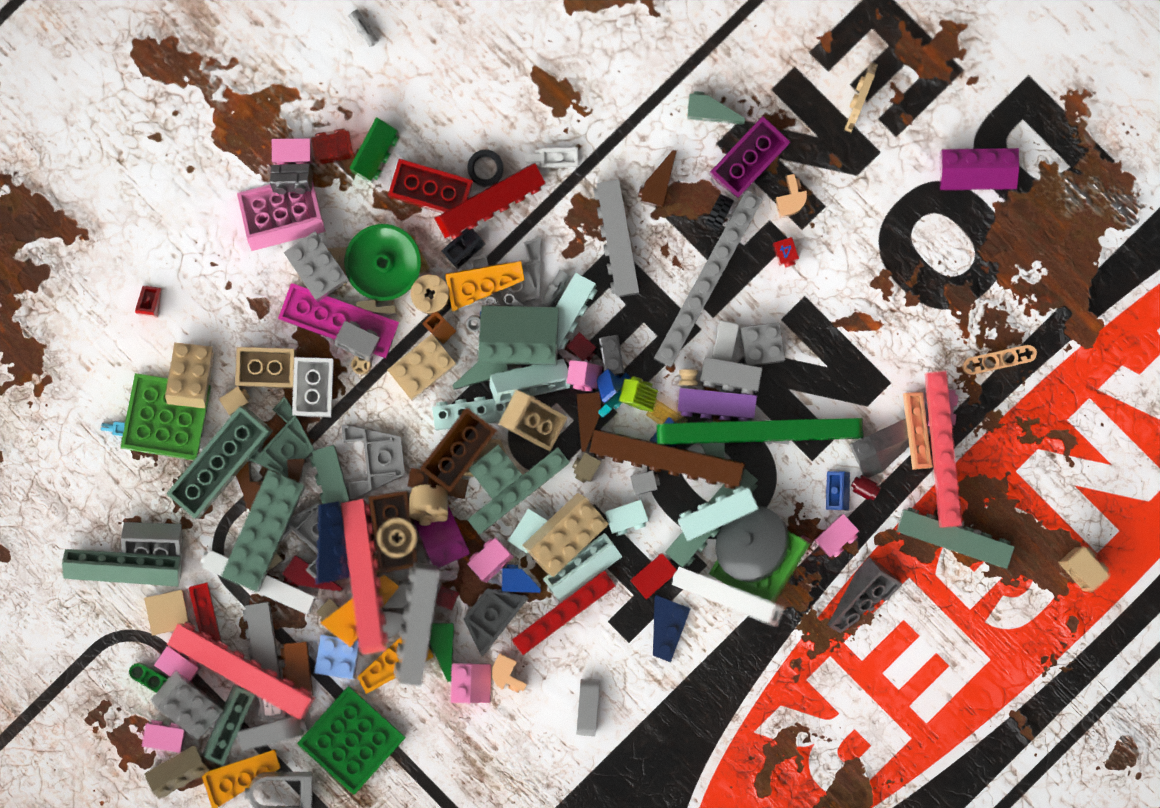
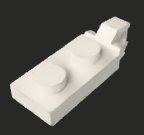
[526,147,579,168]

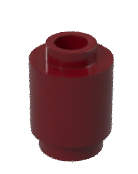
[851,475,881,501]

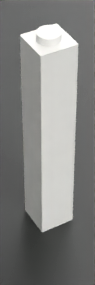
[201,550,316,614]
[672,567,784,626]

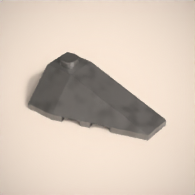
[849,418,909,478]
[828,557,902,633]

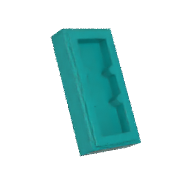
[598,386,623,417]

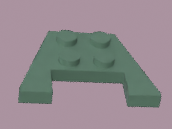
[249,397,315,477]

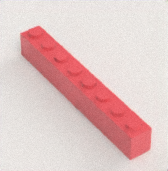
[925,371,961,528]
[341,499,389,654]
[167,622,315,719]

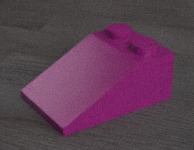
[413,505,471,569]

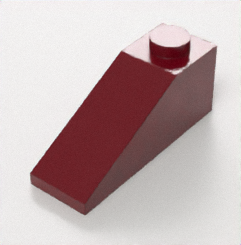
[282,555,344,592]

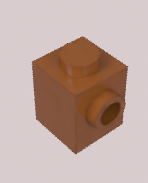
[422,312,456,345]

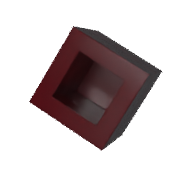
[566,332,597,362]
[435,586,460,611]

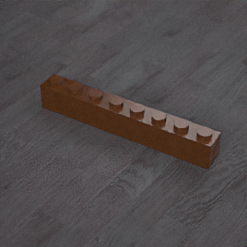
[589,429,746,489]

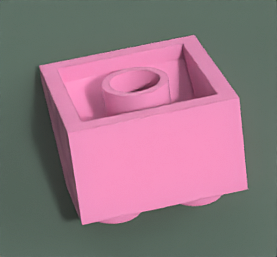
[451,663,491,703]

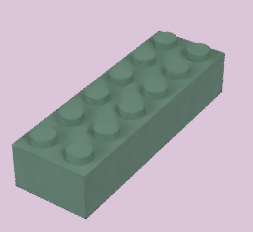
[166,405,274,519]
[221,470,306,592]

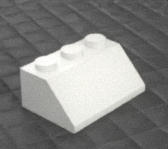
[292,357,333,418]

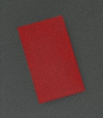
[630,553,677,599]

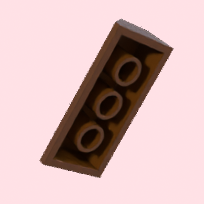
[419,407,497,492]

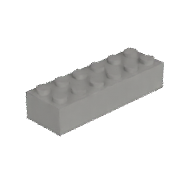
[394,563,439,686]

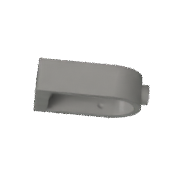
[237,717,307,751]
[245,772,312,808]

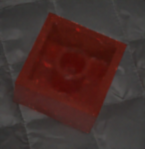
[311,129,355,165]

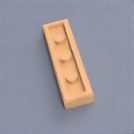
[903,392,933,470]

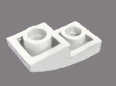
[711,320,739,362]

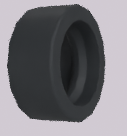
[467,149,504,187]

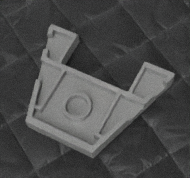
[469,237,541,306]
[342,425,405,500]
[281,503,320,579]

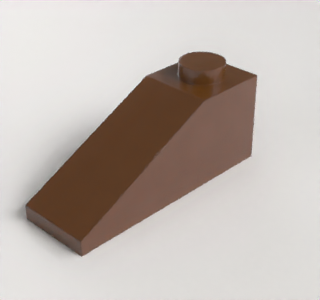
[638,150,676,208]
[577,392,605,452]
[407,468,469,499]

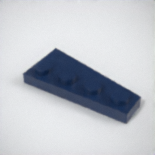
[315,501,350,585]

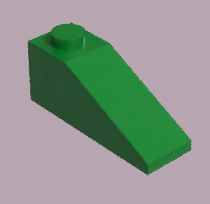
[429,623,454,682]

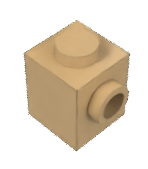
[219,386,250,416]

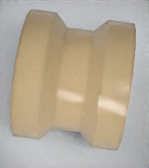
[351,356,371,375]
[679,370,698,386]

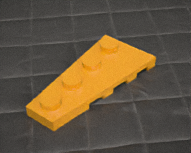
[445,260,525,312]
[320,575,399,647]
[357,637,434,694]
[202,749,281,808]

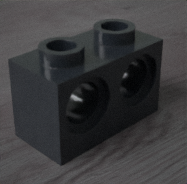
[441,228,486,269]

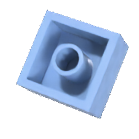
[314,634,359,679]

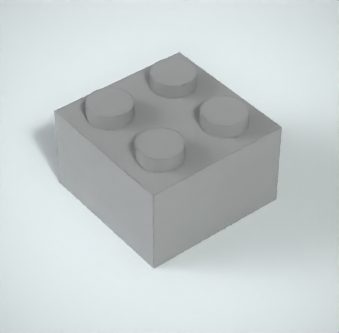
[740,322,785,366]

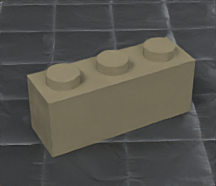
[144,745,210,799]

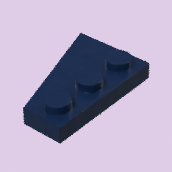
[653,595,691,662]

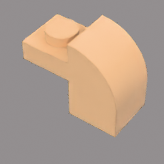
[775,174,807,218]
[492,653,527,693]

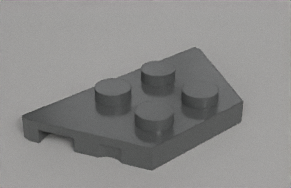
[464,589,528,657]

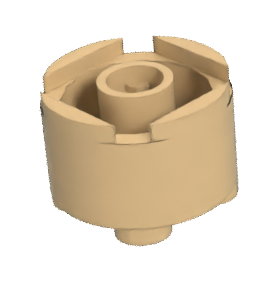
[411,275,450,315]
[409,485,448,526]
[377,518,418,558]

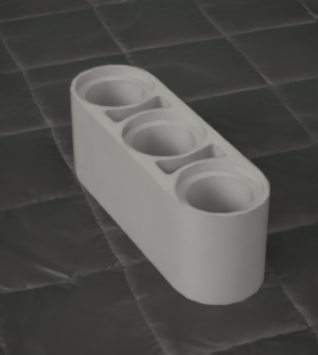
[576,679,600,737]

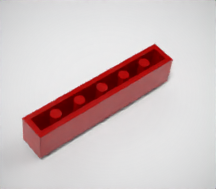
[434,163,546,239]
[512,571,616,655]

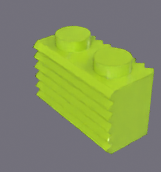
[619,377,659,412]

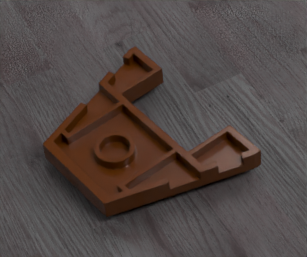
[236,458,306,511]

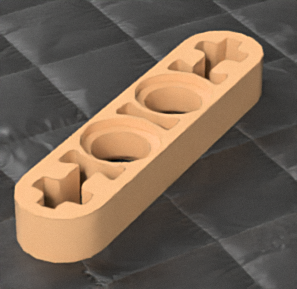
[963,345,1037,375]

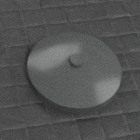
[716,506,789,582]

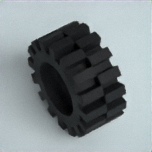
[705,193,734,231]

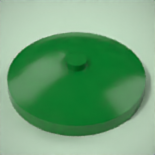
[344,224,421,301]

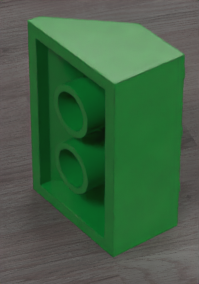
[350,117,400,184]

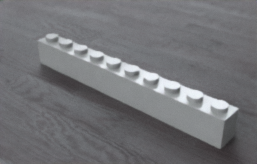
[654,190,763,368]

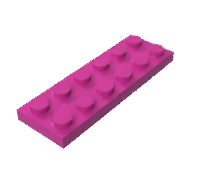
[278,283,399,358]

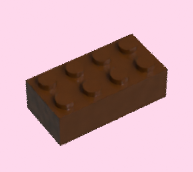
[369,491,419,573]

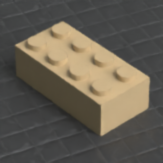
[522,493,609,577]

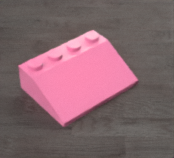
[237,180,326,251]

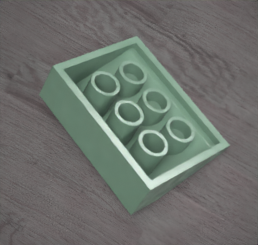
[478,306,559,365]

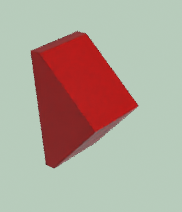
[135,286,161,318]

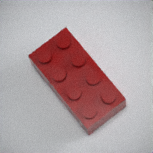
[388,159,473,213]

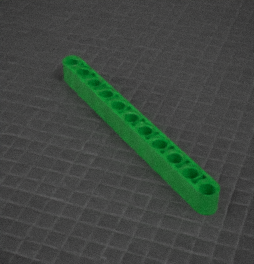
[656,418,864,445]

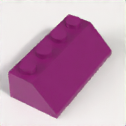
[709,116,790,198]
[939,148,1019,190]

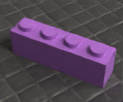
[677,388,757,422]

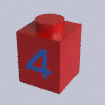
[773,237,799,268]

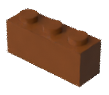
[280,641,313,696]

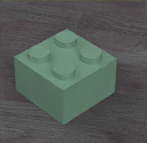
[469,445,523,499]

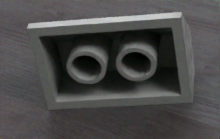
[121,522,183,566]

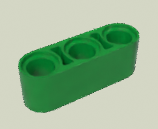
[129,663,169,693]

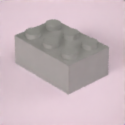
[283,231,349,302]
[700,357,762,395]
[150,671,223,740]

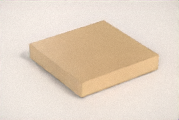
[144,590,189,636]

